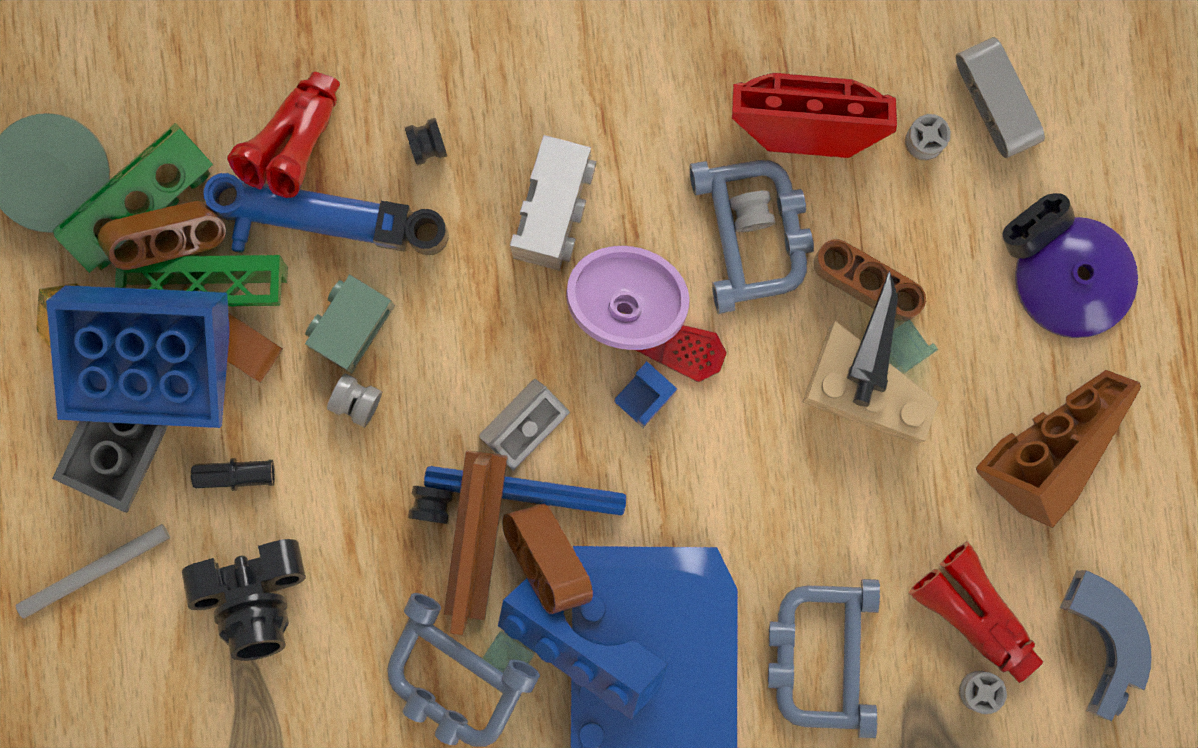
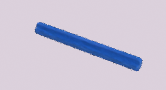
[424,466,627,515]

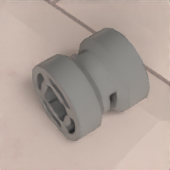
[327,373,382,428]

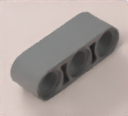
[956,37,1045,158]

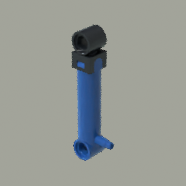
[204,173,449,255]

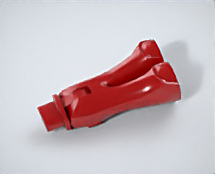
[227,72,340,198]
[908,541,1043,683]

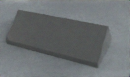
[52,421,169,513]

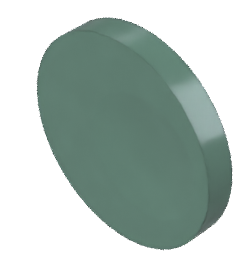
[0,113,110,232]

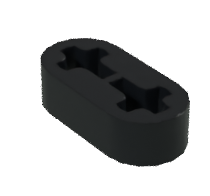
[1002,193,1075,259]

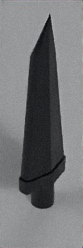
[847,270,898,407]

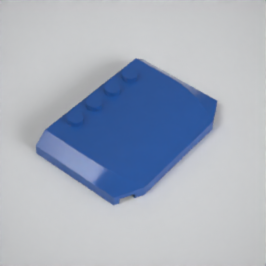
[571,546,738,748]

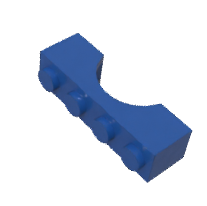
[498,578,668,720]

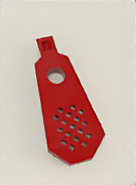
[635,325,727,383]

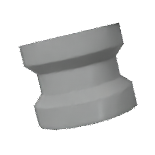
[905,114,950,160]
[730,191,775,232]
[959,671,1007,714]

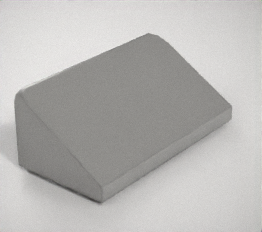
[479,379,570,471]

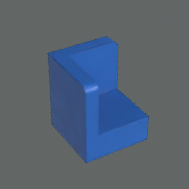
[615,361,677,428]

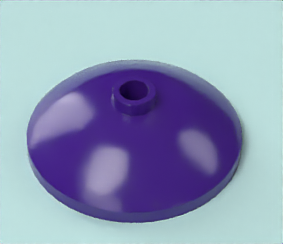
[1015,217,1138,338]

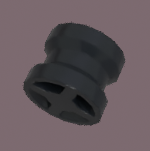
[404,118,447,166]
[408,486,453,524]

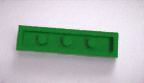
[115,255,288,307]

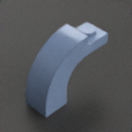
[1060,570,1152,721]

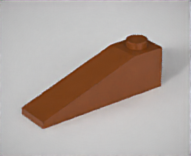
[976,370,1141,528]

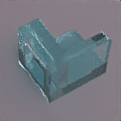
[889,320,938,374]
[482,630,535,673]

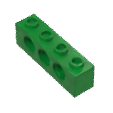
[53,123,213,273]

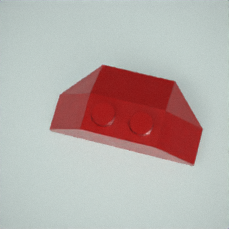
[731,73,897,158]

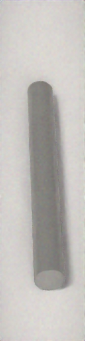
[16,524,170,619]

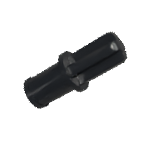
[191,458,275,491]

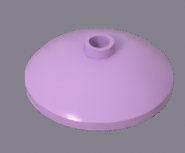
[566,246,689,350]

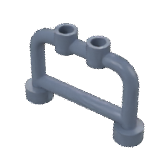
[689,160,814,314]
[768,579,880,739]
[387,593,540,747]

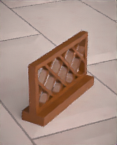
[444,450,508,635]

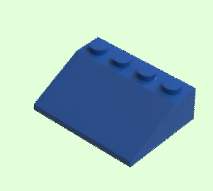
[46,285,230,428]

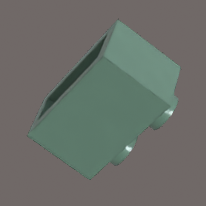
[305,274,395,374]

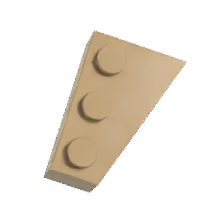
[802,321,939,444]

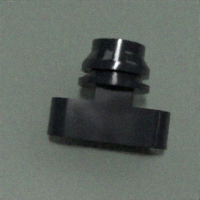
[182,539,306,661]

